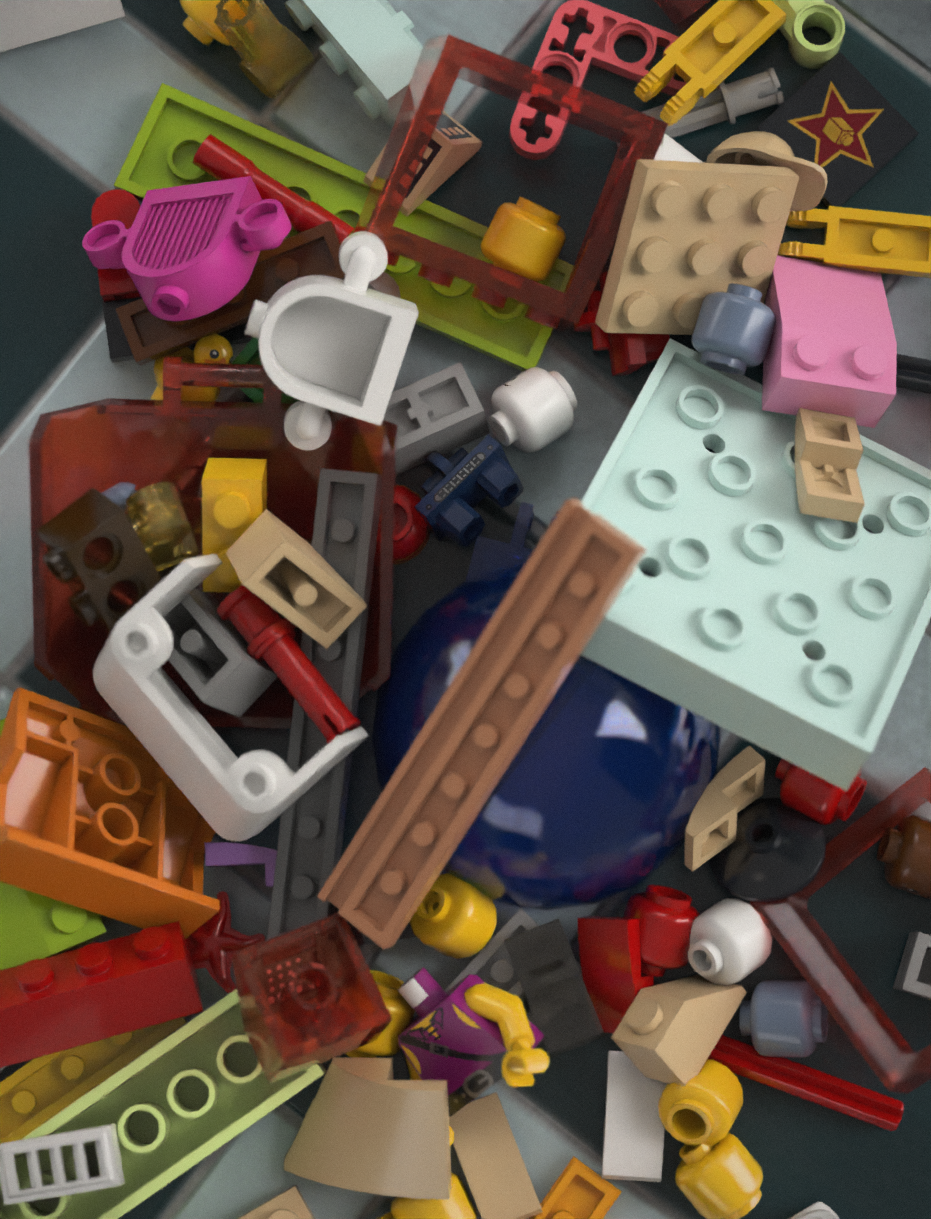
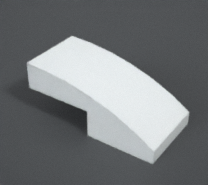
[602,1051,666,1182]

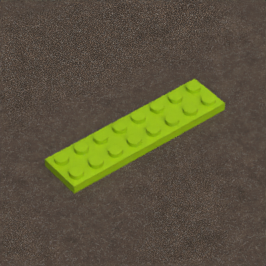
[114,83,580,372]

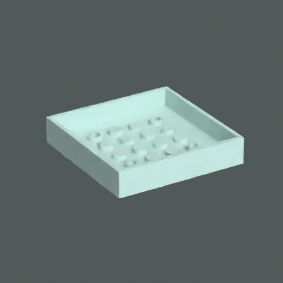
[580,338,931,791]

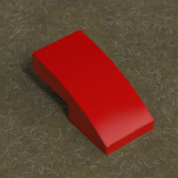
[577,916,654,1033]

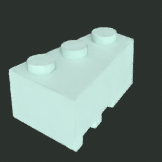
[284,0,445,129]

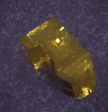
[124,482,198,571]

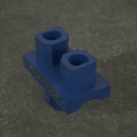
[415,434,524,547]

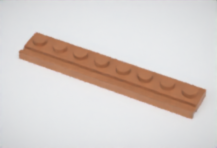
[317,498,647,949]

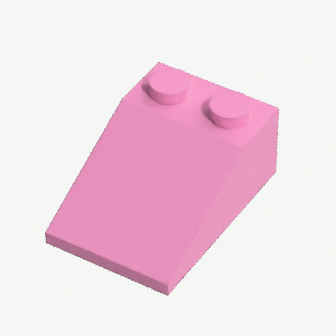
[762,255,897,428]

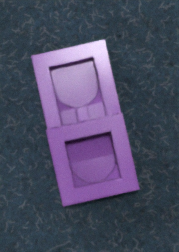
[205,842,277,887]

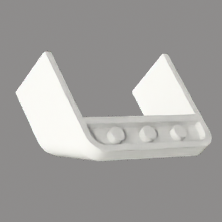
[93,554,369,841]

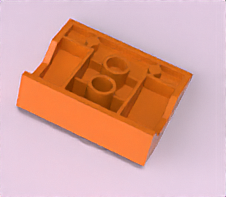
[0,687,220,939]

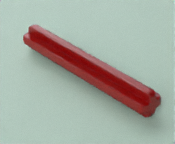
[708,1035,904,1131]

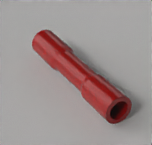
[192,134,356,244]

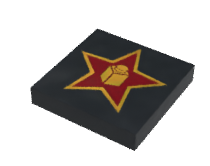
[756,51,919,208]

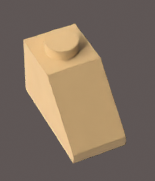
[226,509,367,649]
[611,974,747,1086]

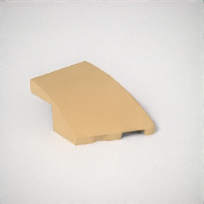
[284,1058,452,1200]

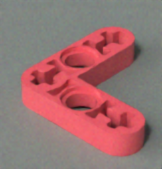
[510,0,687,160]

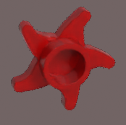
[185,891,266,994]

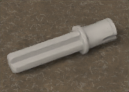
[613,68,784,153]

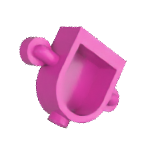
[82,176,291,321]

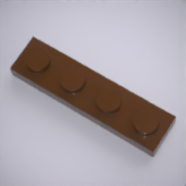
[116,221,346,366]

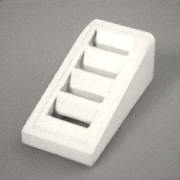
[0,1123,125,1205]

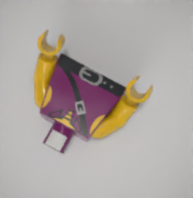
[397,967,549,1146]

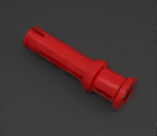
[216,585,361,744]

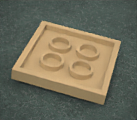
[595,159,799,335]

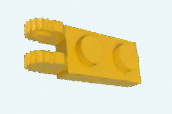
[634,0,786,126]
[777,206,931,278]

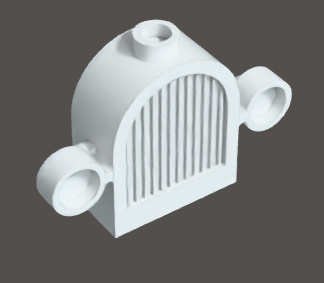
[245,231,418,450]

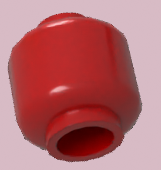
[775,758,867,825]
[623,885,699,977]

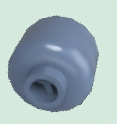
[691,283,776,375]
[739,980,828,1058]

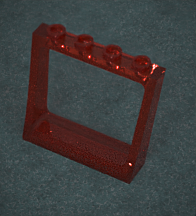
[749,767,931,1094]

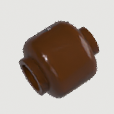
[877,815,931,900]

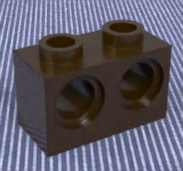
[37,488,162,634]

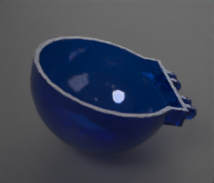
[372,502,722,911]

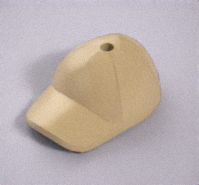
[706,131,828,211]

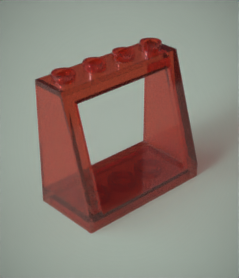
[354,34,668,330]

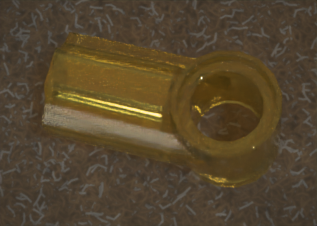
[214,0,314,100]

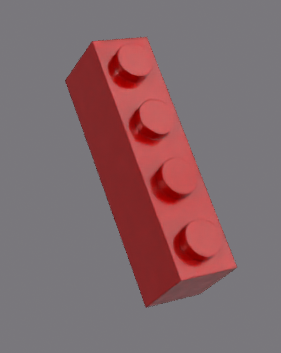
[0,921,203,1068]

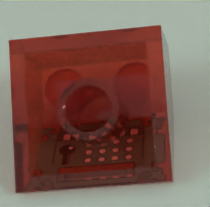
[231,913,392,1084]

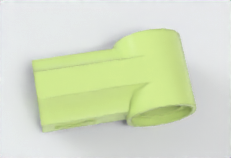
[772,0,845,69]

